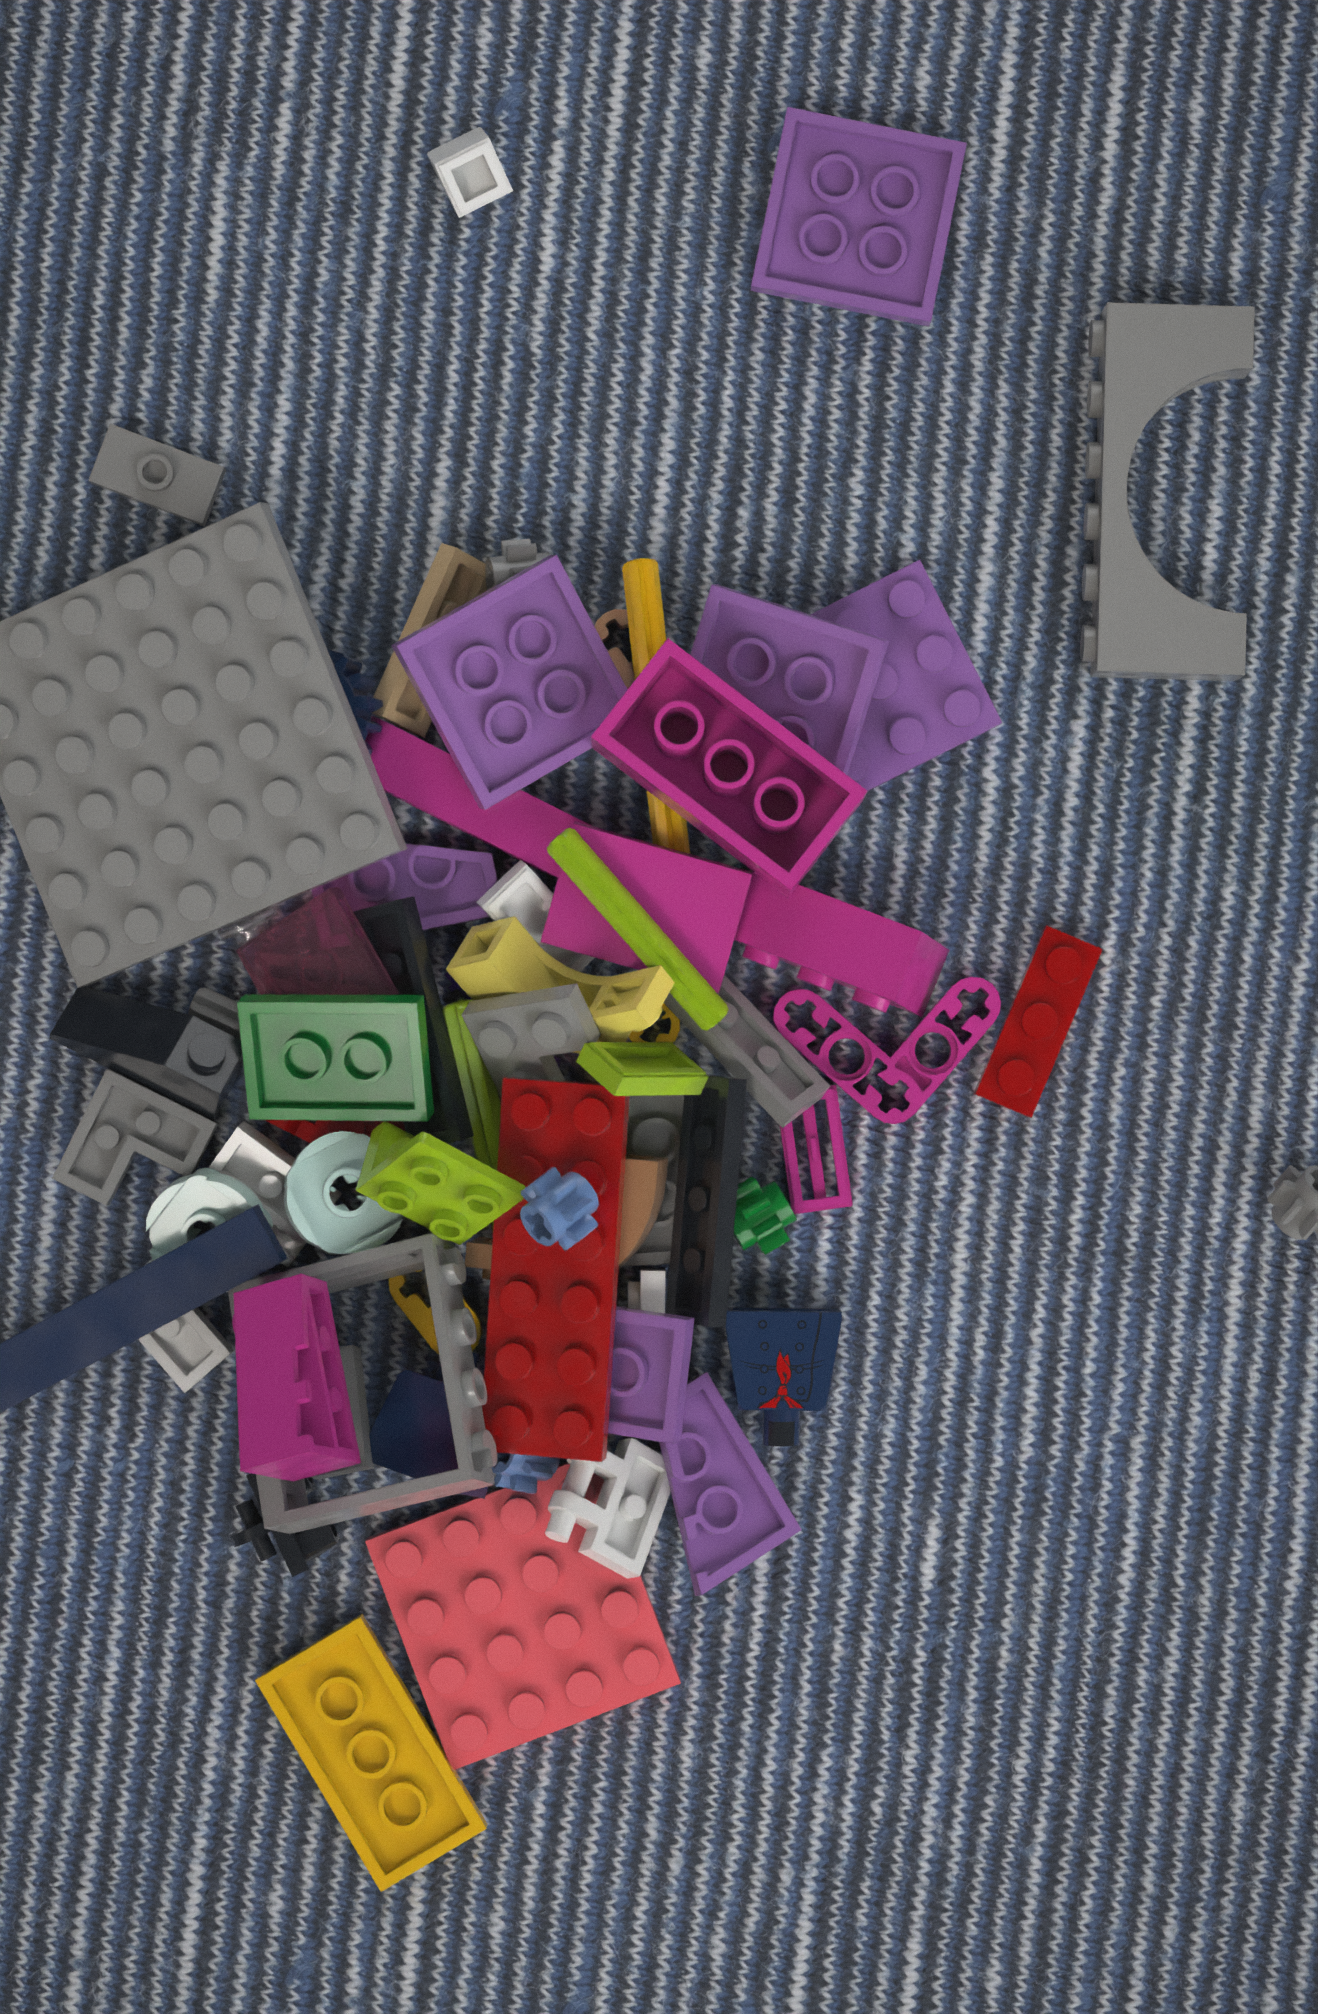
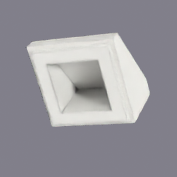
[427,127,513,218]

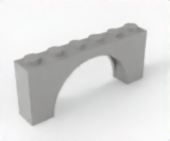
[1080,302,1255,681]

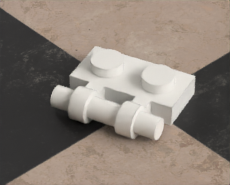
[545,1438,671,1579]

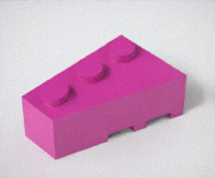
[734,872,950,1018]

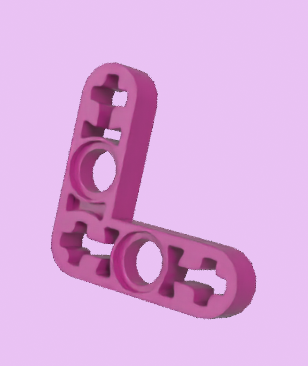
[772,977,1001,1124]

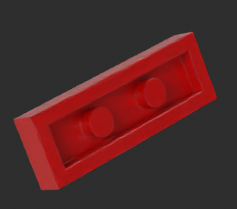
[973,925,1103,1118]

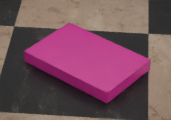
[541,821,753,993]

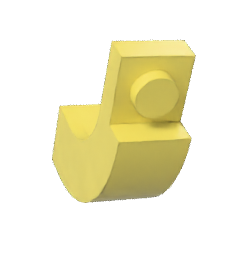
[446,916,675,1054]

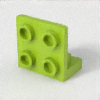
[356,1121,526,1245]

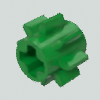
[734,1177,797,1255]

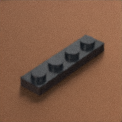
[351,896,474,1143]
[666,1074,747,1327]

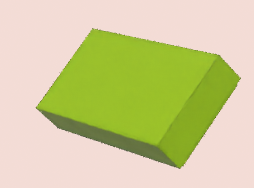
[576,1042,709,1096]

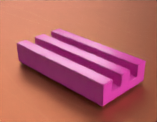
[779,1085,853,1214]

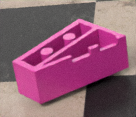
[232,1273,361,1482]

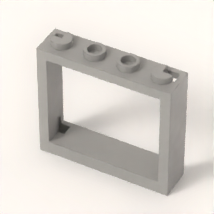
[228,1233,498,1534]

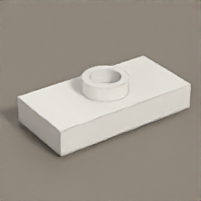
[476,860,595,972]

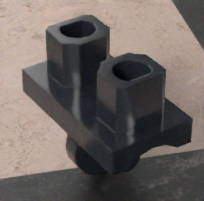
[229,1473,340,1577]

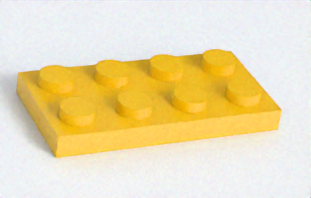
[255,1614,488,1892]

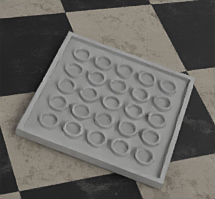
[0,502,408,988]

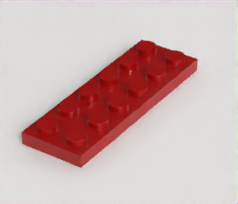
[482,1077,630,1462]

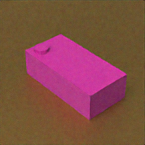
[591,638,868,898]

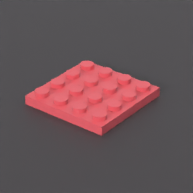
[365,1462,681,1770]

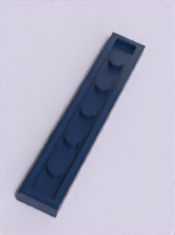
[0,1204,288,1413]

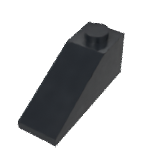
[49,986,243,1121]

